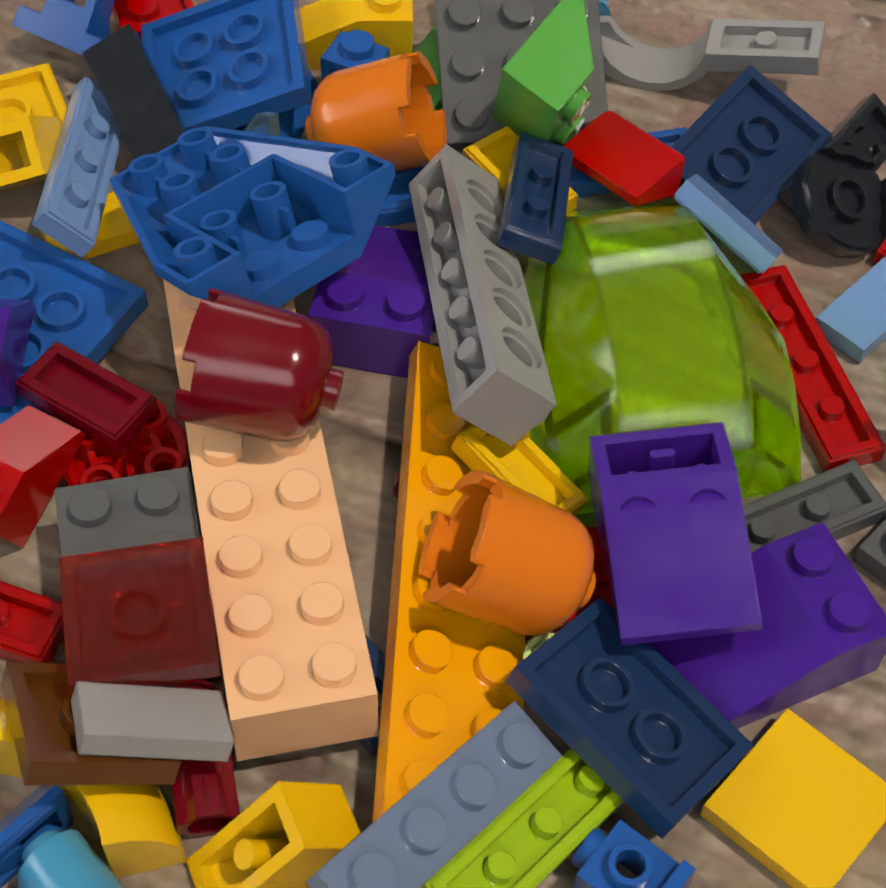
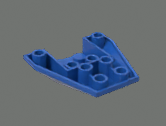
[109,126,396,307]

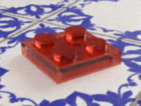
[59,537,221,697]

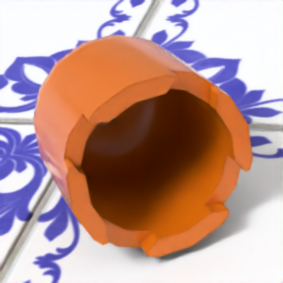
[305,52,447,171]
[419,470,596,636]

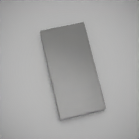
[71,681,234,762]

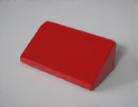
[563,111,685,207]

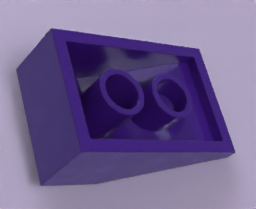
[308,225,439,378]
[649,522,886,729]

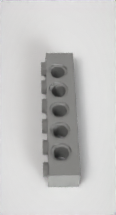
[409,144,557,446]

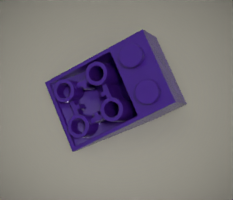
[589,422,763,645]

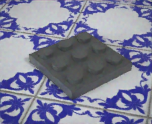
[434,0,608,151]

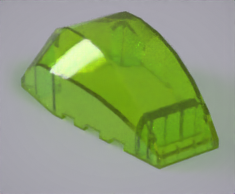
[532,203,801,514]

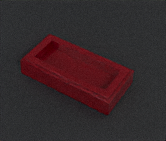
[15,341,159,453]

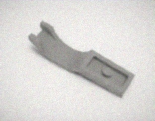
[600,15,825,92]

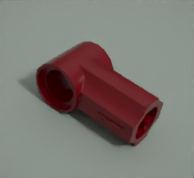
[171,680,240,838]

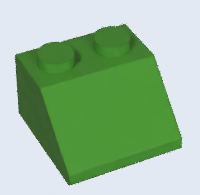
[492,0,594,146]

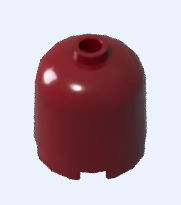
[174,288,345,442]

